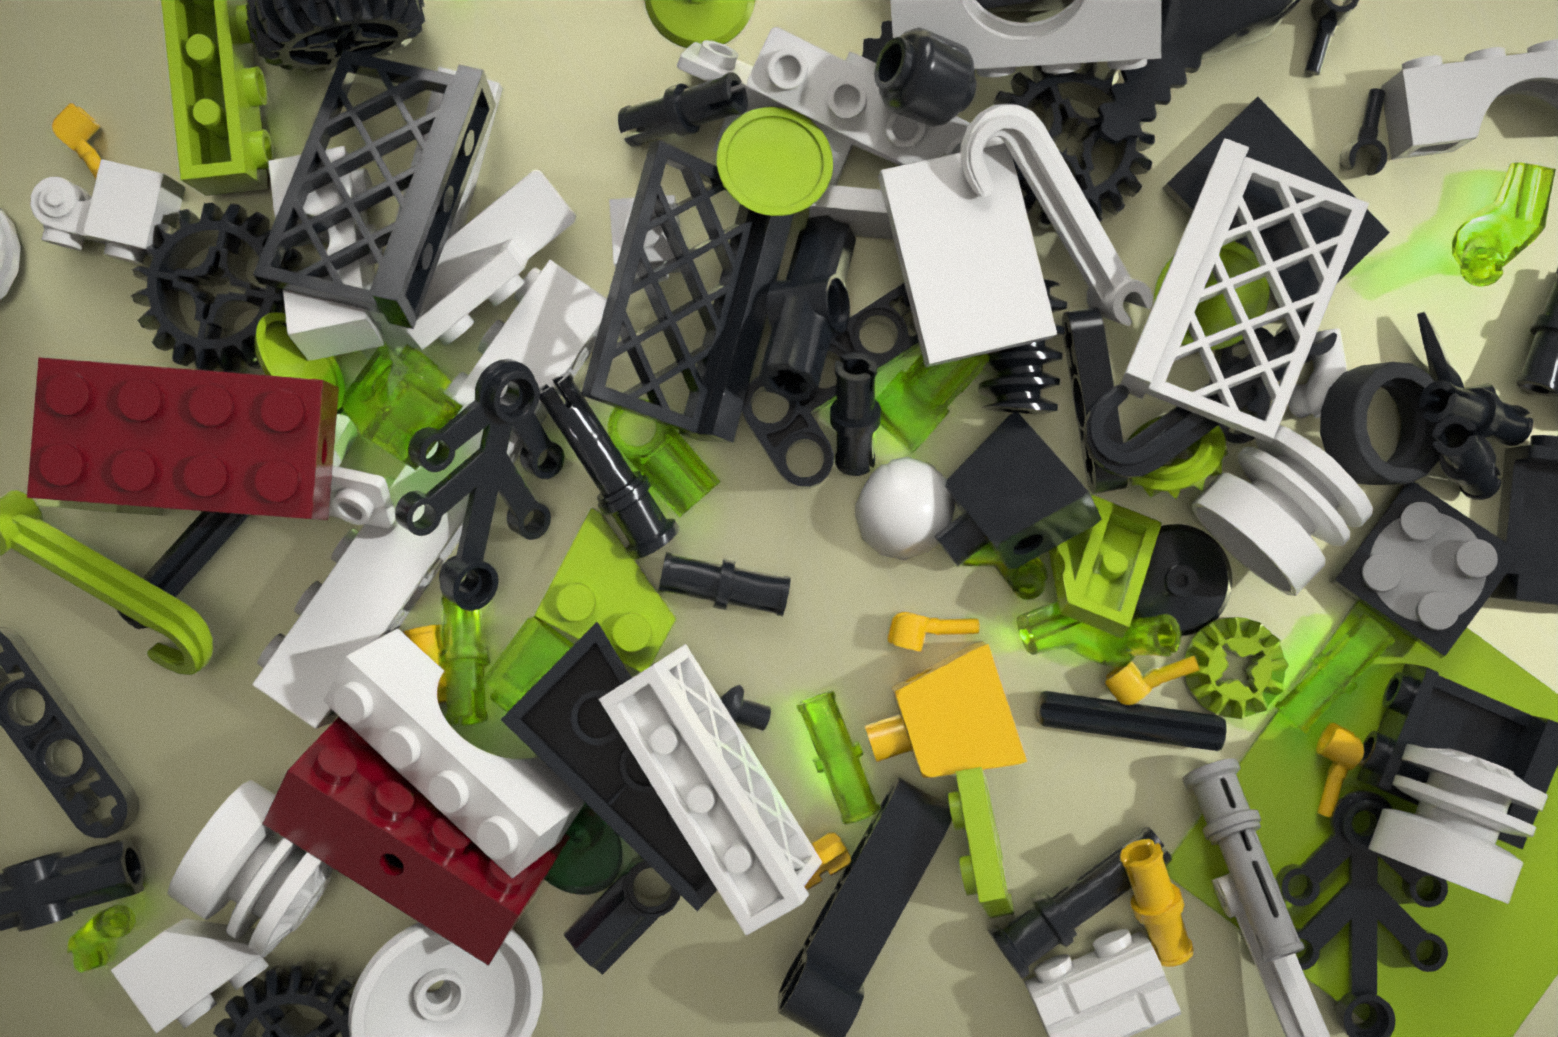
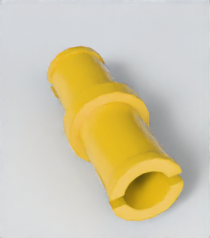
[1120,839,1194,967]

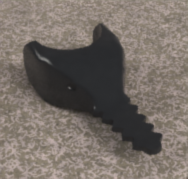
[1098,0,1301,145]

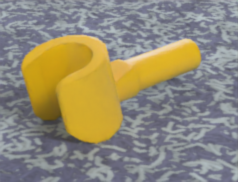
[52,103,101,179]
[887,612,980,652]
[1105,656,1200,705]
[1316,723,1364,817]

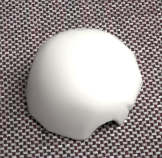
[855,457,955,560]

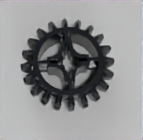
[246,0,425,72]
[993,62,1155,229]
[130,203,303,373]
[213,961,356,1037]

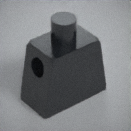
[934,410,1102,569]

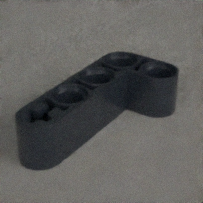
[742,283,920,489]
[778,777,952,1037]

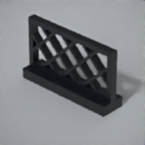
[253,50,496,329]
[581,140,794,443]

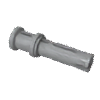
[1182,758,1305,963]

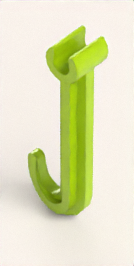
[0,490,213,675]

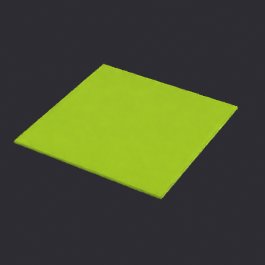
[1165,601,1558,1037]

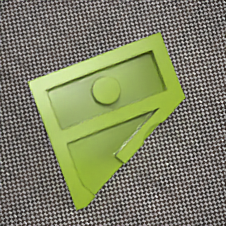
[1049,494,1162,638]
[534,508,677,672]
[948,767,1015,918]

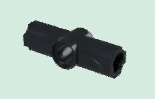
[758,215,856,401]
[0,838,145,932]
[563,855,681,975]

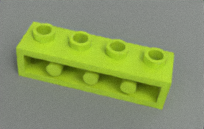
[161,0,274,196]

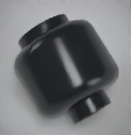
[874,27,977,127]

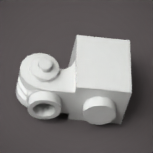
[30,159,185,265]

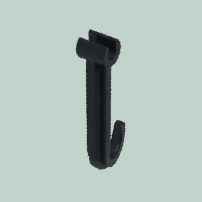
[1084,310,1337,478]

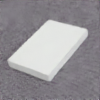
[878,143,1057,367]

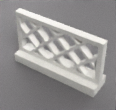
[1120,138,1369,443]
[599,644,822,936]

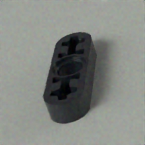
[1062,307,1128,494]

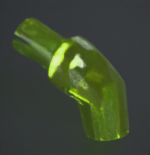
[1452,162,1556,287]
[1017,601,1181,668]

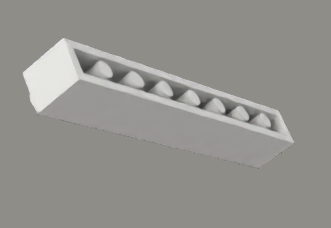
[252,260,607,729]

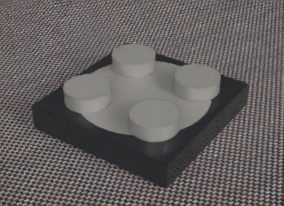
[1333,482,1522,658]

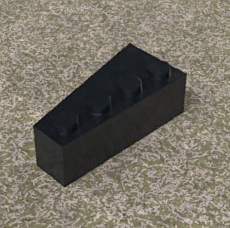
[500,622,717,911]

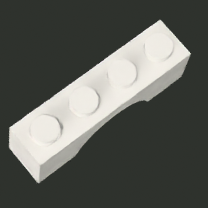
[890,0,1161,77]
[1381,39,1558,160]
[323,629,585,878]

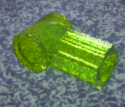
[875,353,990,454]
[607,397,721,518]

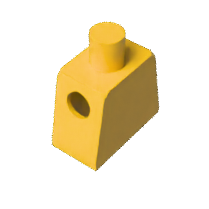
[864,641,1027,778]

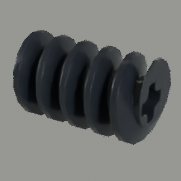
[978,279,1067,414]

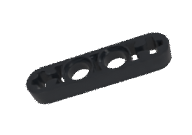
[0,627,139,838]

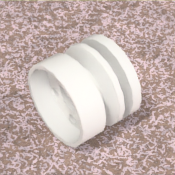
[1192,425,1373,596]
[1368,744,1548,904]
[167,780,333,957]

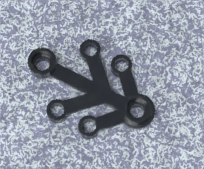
[395,359,565,611]
[1276,790,1448,1037]

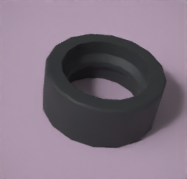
[1320,362,1440,485]

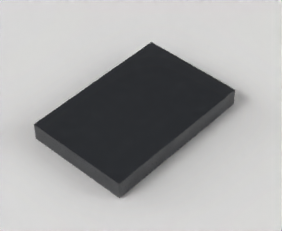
[1163,97,1390,315]

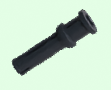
[539,372,680,559]
[988,827,1172,979]

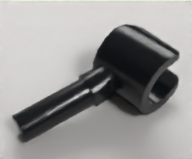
[1304,0,1359,76]
[1340,88,1388,176]

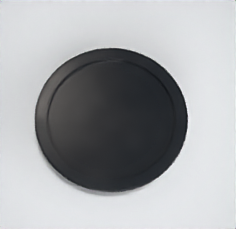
[1133,524,1232,637]

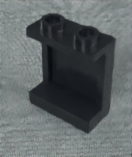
[1491,435,1558,605]
[1357,663,1558,849]

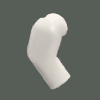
[1288,328,1347,418]

